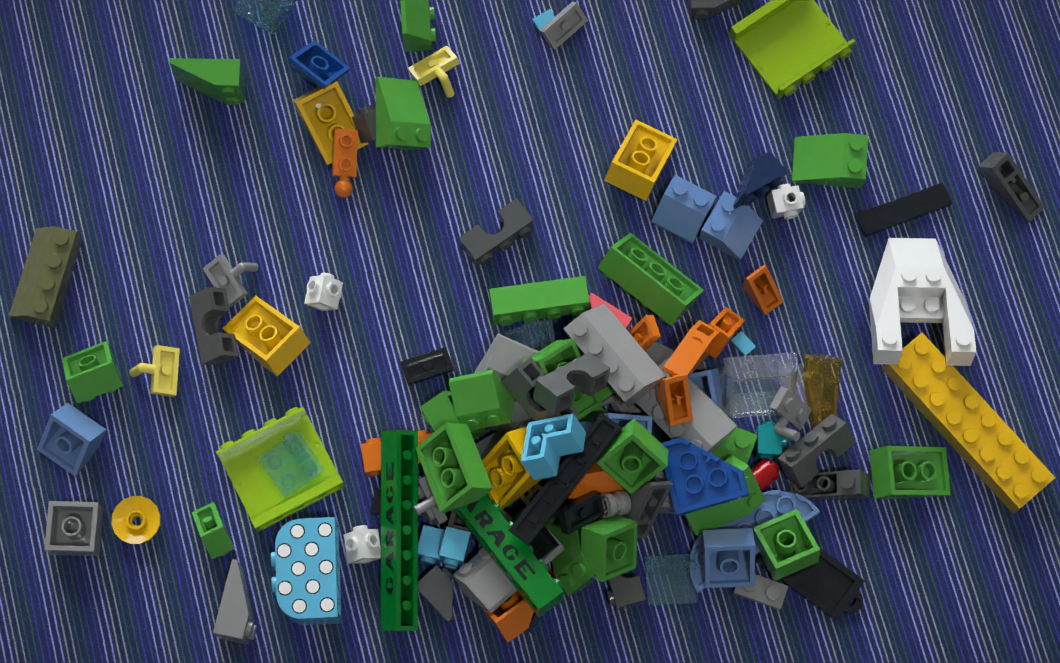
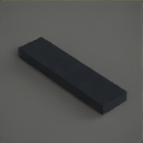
[856,182,952,237]

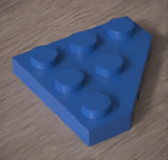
[661,437,750,516]

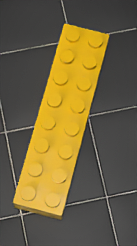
[882,333,1055,514]

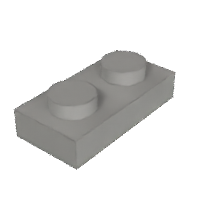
[539,2,588,50]
[733,574,788,611]

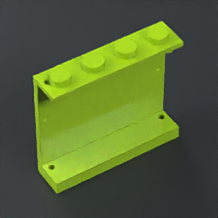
[729,0,855,99]
[216,407,345,532]

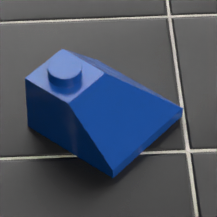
[288,40,350,89]

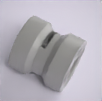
[601,490,631,518]

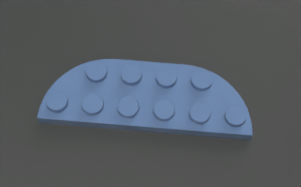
[689,490,820,594]

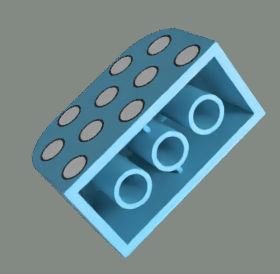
[271,517,342,625]

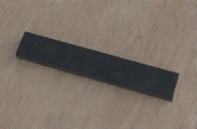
[509,413,622,547]

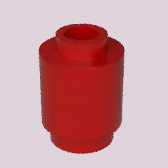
[751,459,779,491]

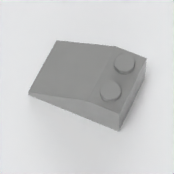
[213,559,257,645]

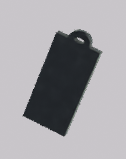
[755,548,865,621]

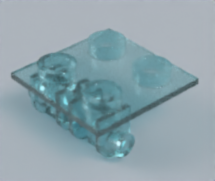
[258,431,325,498]
[644,554,697,606]

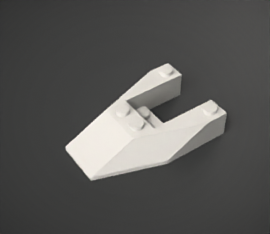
[869,238,976,366]

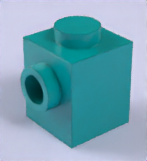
[755,422,787,460]

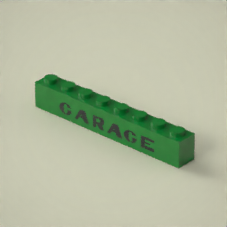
[381,430,418,631]
[420,462,564,618]

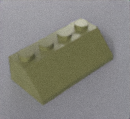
[8,226,82,328]

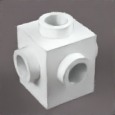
[766,184,805,220]
[304,273,343,311]
[344,525,381,564]

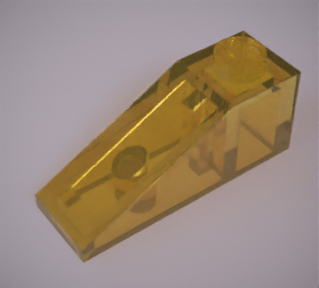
[803,354,842,429]

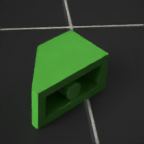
[192,502,234,559]

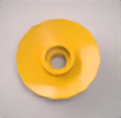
[111,496,161,544]

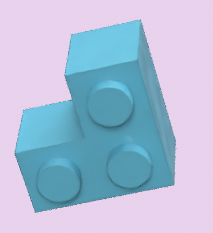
[521,413,586,480]
[418,525,472,571]

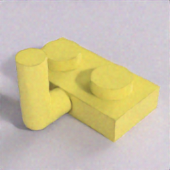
[408,46,460,98]
[129,345,180,397]

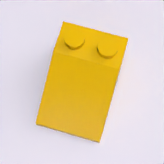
[292,81,368,165]
[604,120,678,201]
[222,295,311,377]
[482,426,542,510]

